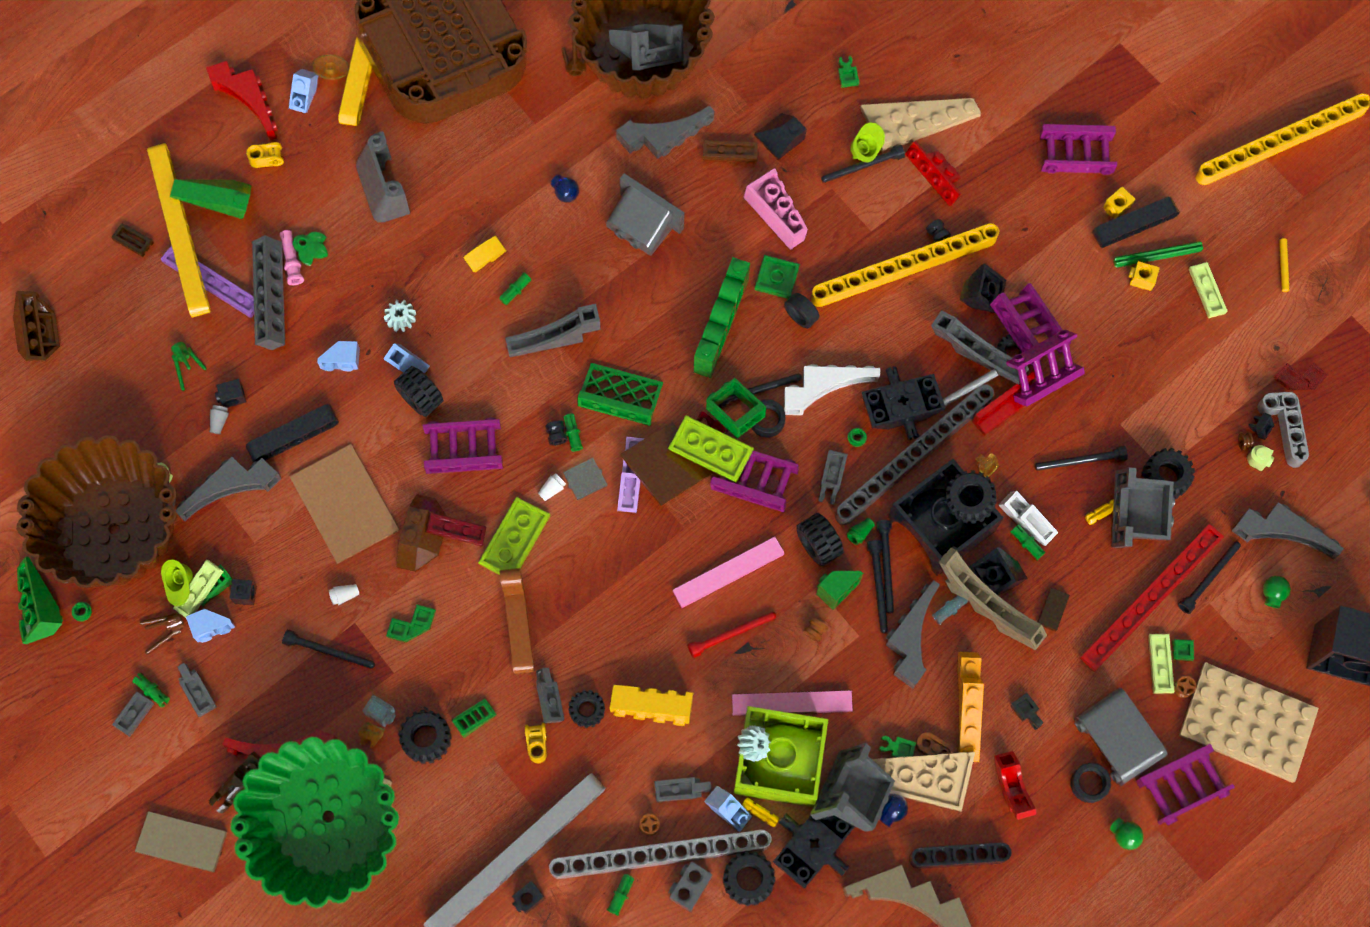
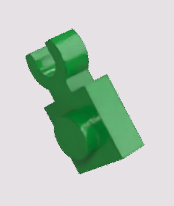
[838,56,859,88]
[878,736,916,758]

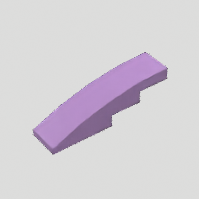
[617,437,644,513]

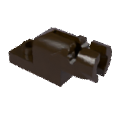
[209,751,261,813]

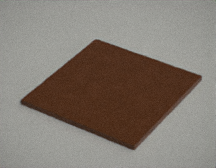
[620,422,713,506]

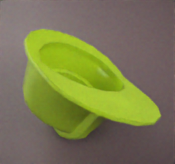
[850,122,885,163]
[161,559,193,606]

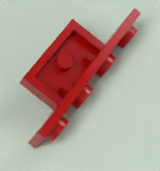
[905,141,961,206]

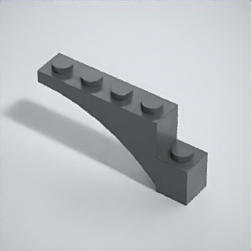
[616,106,714,159]
[505,304,601,357]
[931,310,1029,385]
[176,457,281,521]
[1232,502,1344,559]
[886,580,940,689]

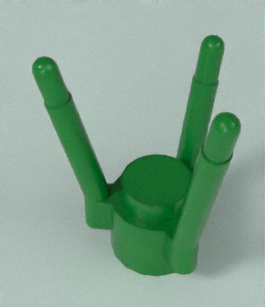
[171,342,207,391]

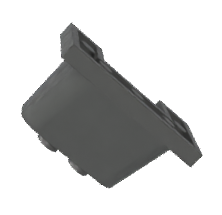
[609,23,684,70]
[606,173,684,256]
[1111,468,1175,548]
[810,743,895,832]

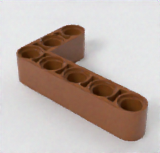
[500,568,534,674]

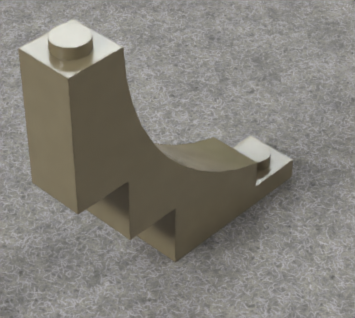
[843,865,971,927]

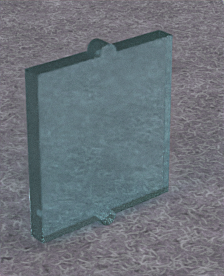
[563,458,608,500]

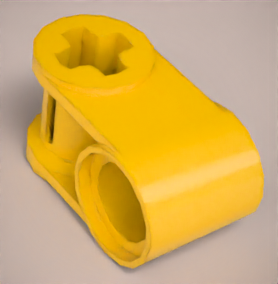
[246,142,284,168]
[525,723,547,763]

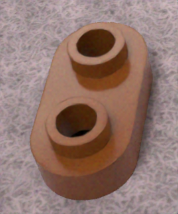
[916,732,955,755]

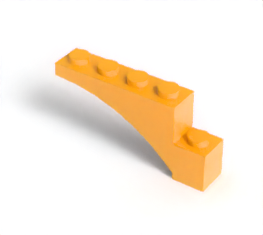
[957,652,984,762]

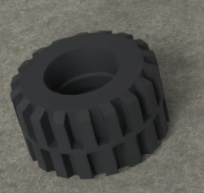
[394,366,443,417]
[1141,448,1195,499]
[946,470,997,524]
[796,513,844,566]
[398,710,452,764]
[723,851,775,906]

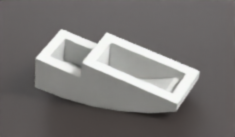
[999,491,1058,546]

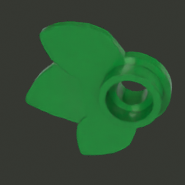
[293,232,328,266]

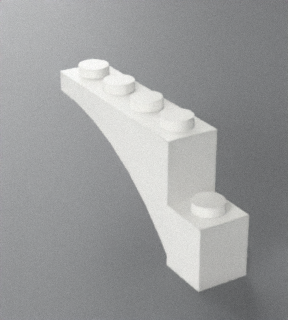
[784,364,880,415]

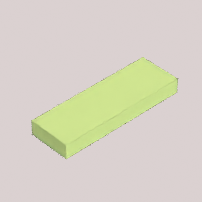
[1189,262,1227,318]
[173,559,224,618]
[1148,634,1175,694]

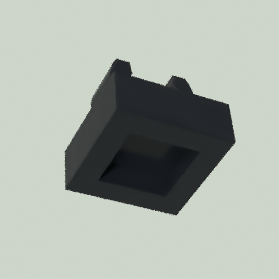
[1249,413,1274,440]

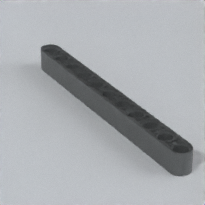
[835,384,994,525]

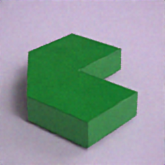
[386,604,436,643]

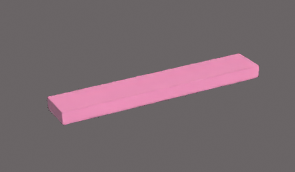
[673,537,784,608]
[732,691,853,716]

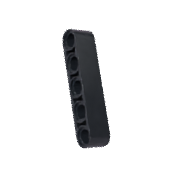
[1092,197,1180,248]
[246,404,339,463]
[909,843,1012,869]

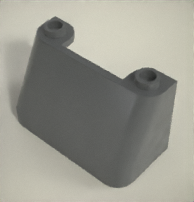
[356,131,411,222]
[1074,688,1167,786]

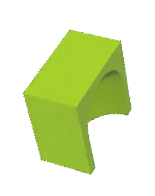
[734,706,828,807]

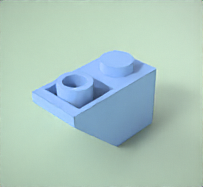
[289,69,318,113]
[317,341,360,372]
[384,343,430,374]
[186,609,235,643]
[704,786,752,832]

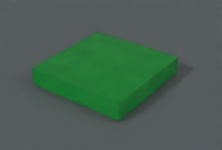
[755,255,800,299]

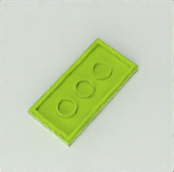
[668,415,754,483]
[478,497,550,575]

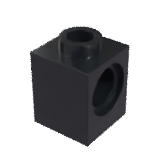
[215,379,247,408]
[230,579,257,605]
[512,880,545,914]

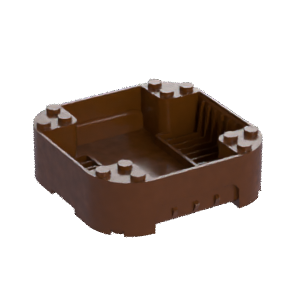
[355,0,527,123]

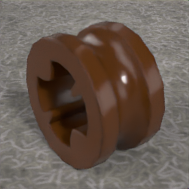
[1238,432,1254,450]

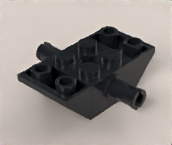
[861,366,945,440]
[773,813,855,889]

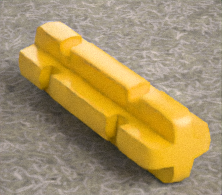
[1085,499,1114,525]
[742,798,779,827]

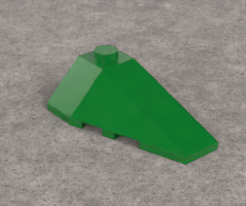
[170,179,252,219]
[17,557,63,644]

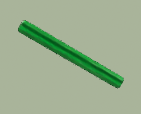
[1113,241,1203,268]

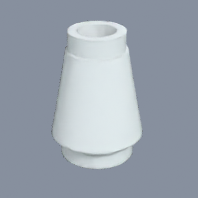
[538,473,566,501]
[329,584,359,606]

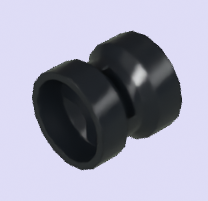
[926,219,951,243]
[545,421,568,446]

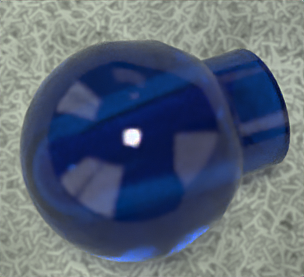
[550,174,580,203]
[879,794,908,827]

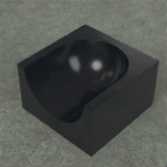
[888,459,1003,576]
[1306,605,1370,686]

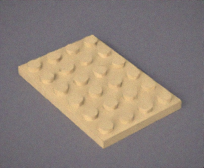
[1179,662,1319,783]

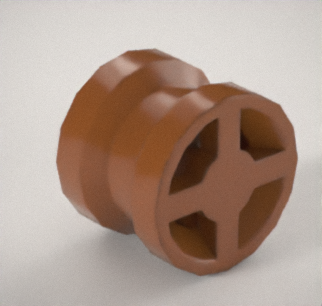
[803,618,828,642]
[1174,676,1197,698]
[640,813,660,836]

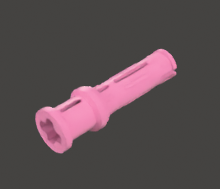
[280,230,304,285]

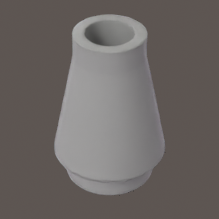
[209,405,229,434]

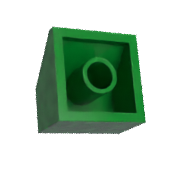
[816,571,864,610]

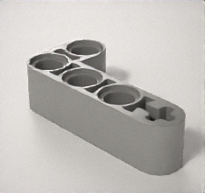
[1258,392,1309,468]

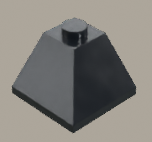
[754,113,807,160]
[960,264,1006,313]
[969,547,1028,596]

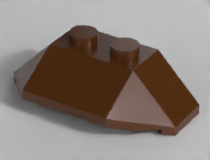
[13,291,60,361]
[396,494,446,572]

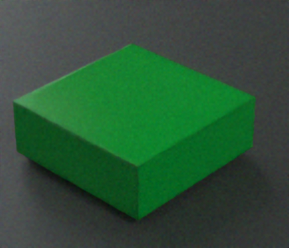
[1172,639,1194,661]

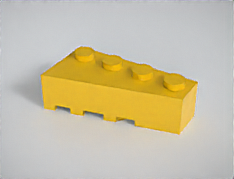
[610,685,693,726]

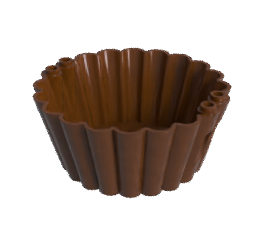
[569,0,715,99]
[17,435,176,588]

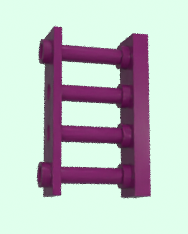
[1040,124,1117,175]
[990,283,1071,365]
[1006,330,1085,407]
[423,417,503,474]
[710,451,799,512]
[1136,744,1235,826]

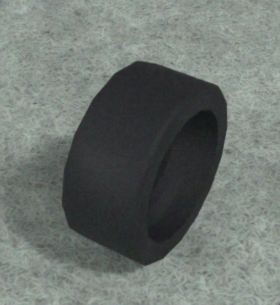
[784,293,820,329]
[751,399,786,438]
[1070,763,1111,803]

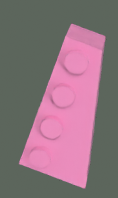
[744,168,808,250]

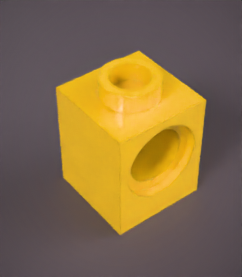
[1103,187,1135,219]
[1128,261,1160,291]

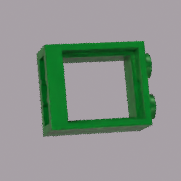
[706,378,766,438]

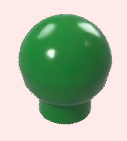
[1263,576,1291,608]
[1110,817,1144,850]

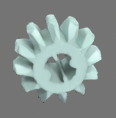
[384,300,416,332]
[737,726,771,761]

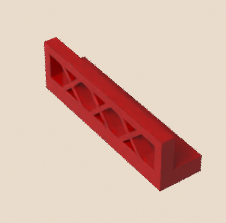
[972,371,1036,436]

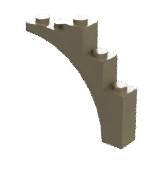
[939,548,1047,650]

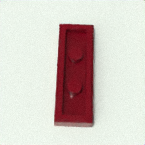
[426,513,487,546]

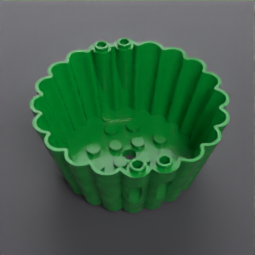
[230,737,399,908]

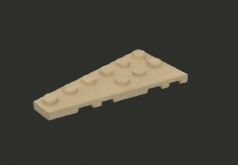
[860,98,981,153]
[872,751,975,812]

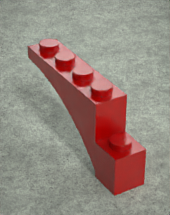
[206,61,278,140]
[222,729,338,759]

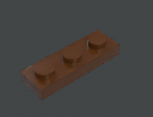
[703,140,758,162]

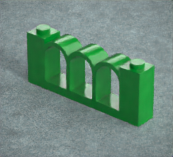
[694,257,750,378]

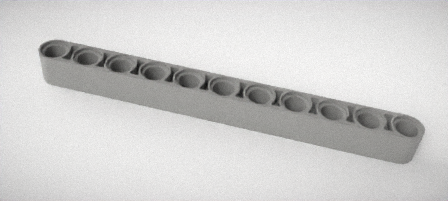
[424,773,606,927]
[549,830,771,879]

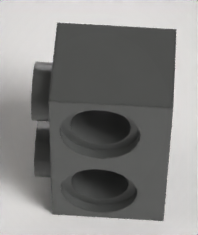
[669,861,713,912]

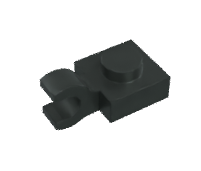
[1010,693,1043,730]

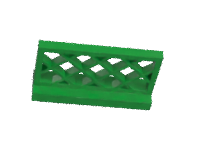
[578,363,663,426]

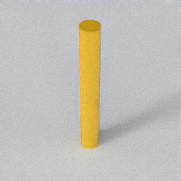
[1279,238,1289,292]

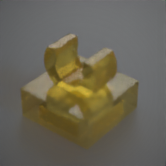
[975,453,999,477]
[358,722,385,748]

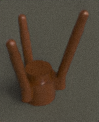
[562,33,586,76]
[140,612,184,654]

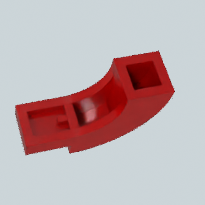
[994,751,1037,820]

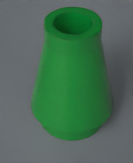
[847,518,875,545]

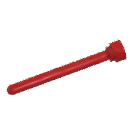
[687,612,776,659]

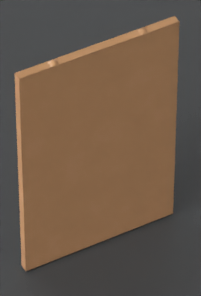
[290,444,400,564]

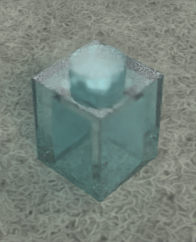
[362,695,396,727]

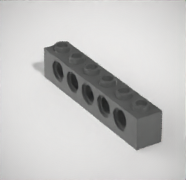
[252,236,285,350]

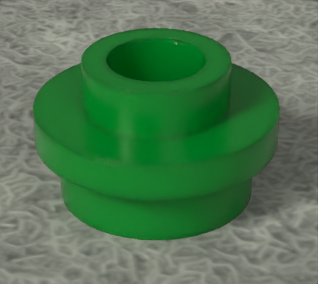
[848,428,867,447]
[71,602,92,622]

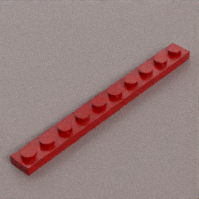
[1080,524,1224,672]

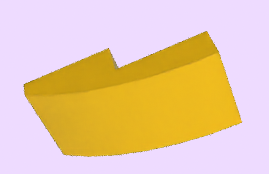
[463,236,507,272]

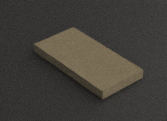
[135,812,227,872]

